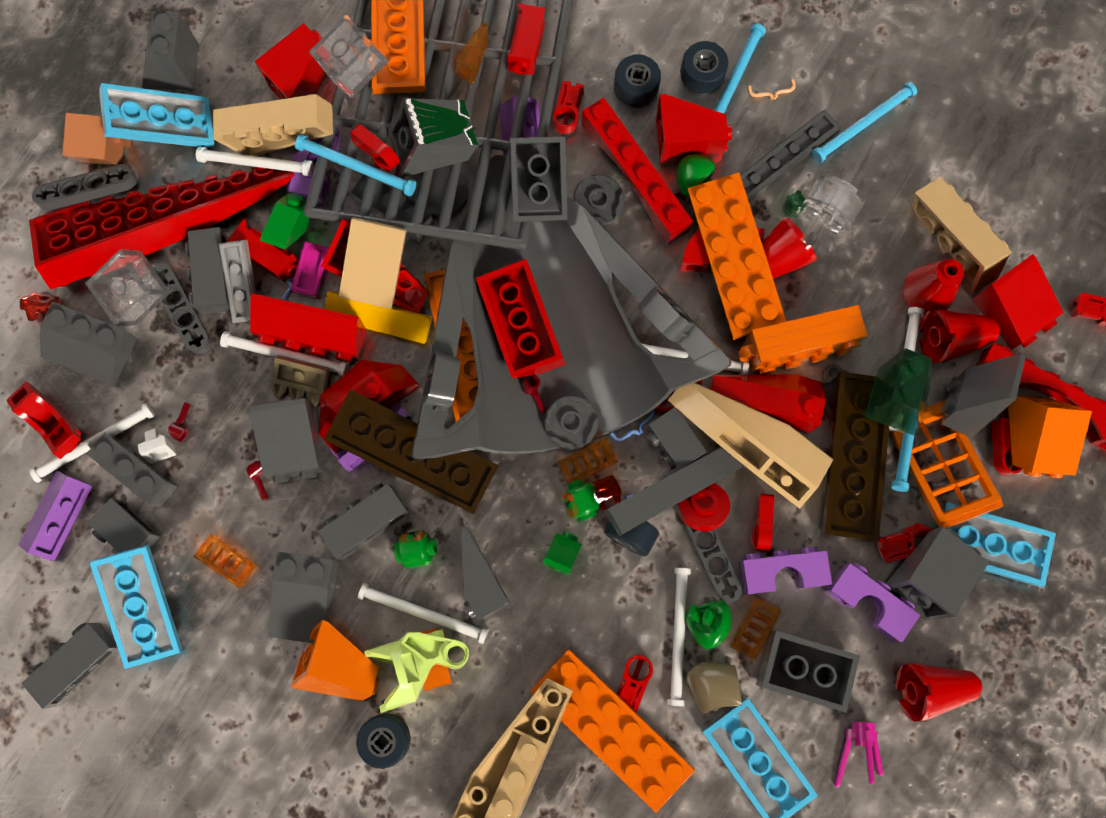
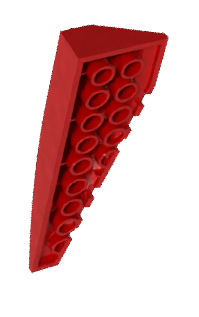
[29,167,295,290]

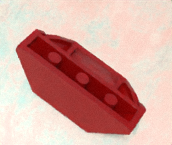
[319,360,419,454]

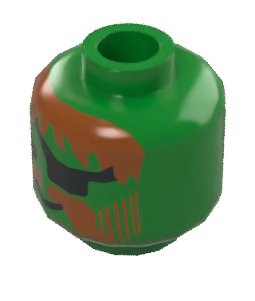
[561,479,601,522]
[394,530,438,569]

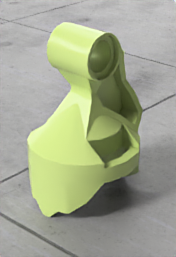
[364,629,469,713]

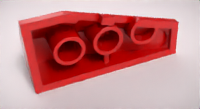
[321,218,430,313]
[710,374,826,433]

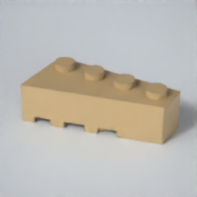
[213,94,333,156]
[911,177,1011,294]

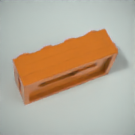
[738,305,868,375]

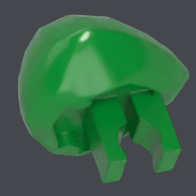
[676,153,715,196]
[685,600,732,649]

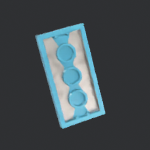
[99,83,215,148]
[938,502,1056,587]
[90,544,183,669]
[702,697,818,818]

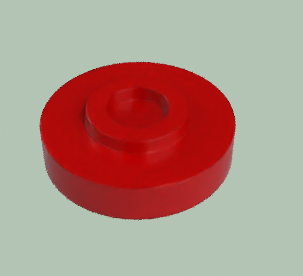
[677,483,730,531]

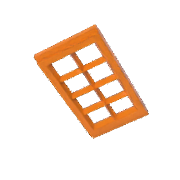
[889,400,1004,528]

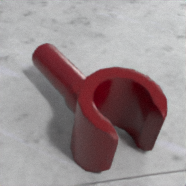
[521,375,547,414]
[168,402,190,442]
[246,461,268,500]

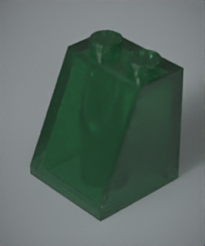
[865,348,932,436]

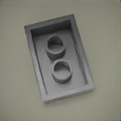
[756,630,860,713]

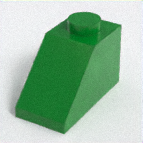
[260,193,310,249]
[543,531,582,576]

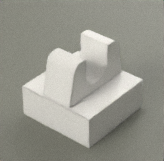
[137,428,177,464]

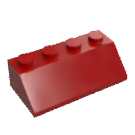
[476,259,566,379]
[250,293,367,363]

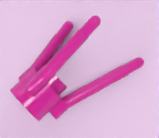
[834,722,883,787]

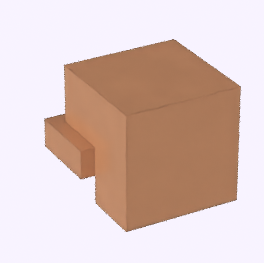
[62,113,131,166]

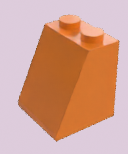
[1008,395,1092,478]

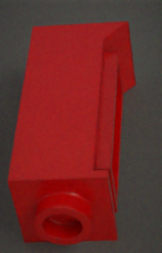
[508,3,545,76]
[227,218,298,283]

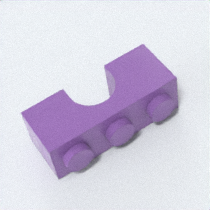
[286,127,341,207]
[739,547,832,595]
[825,563,920,643]

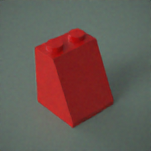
[255,23,331,100]
[655,94,732,166]
[971,254,1064,350]

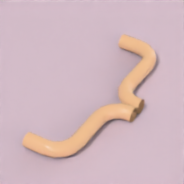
[747,79,796,100]

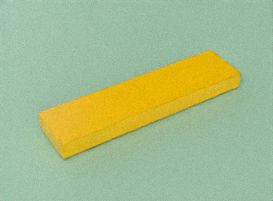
[325,290,432,344]

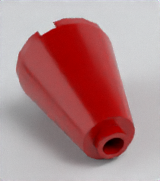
[762,217,817,279]
[902,259,964,314]
[919,309,1000,363]
[896,663,982,722]

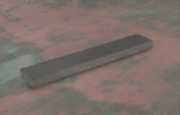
[740,109,842,201]
[605,447,744,536]

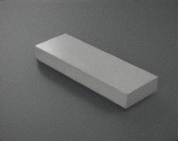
[219,240,257,323]

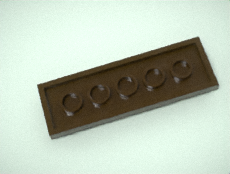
[821,371,894,542]
[324,389,499,514]

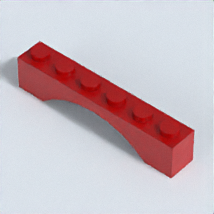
[581,97,693,245]
[975,343,1106,452]

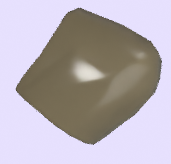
[686,662,742,713]

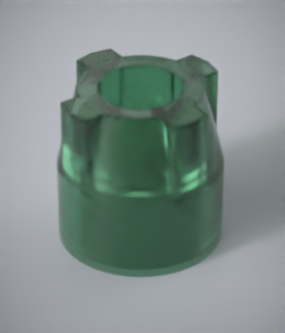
[783,190,808,218]

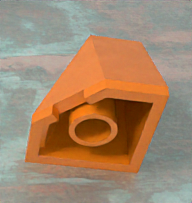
[290,620,379,701]

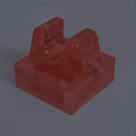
[20,293,59,321]
[591,474,622,510]

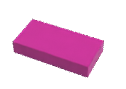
[290,241,329,299]

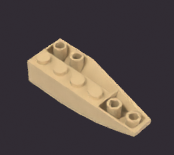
[668,383,833,509]
[452,678,573,818]

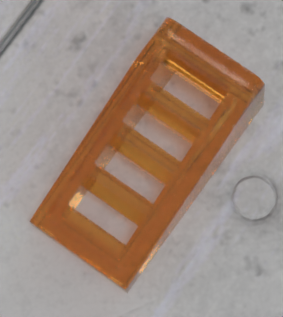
[455,22,489,84]
[557,437,618,484]
[193,533,257,588]
[730,594,781,660]

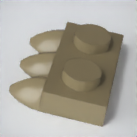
[271,355,330,407]

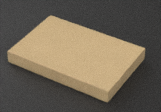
[339,217,407,309]

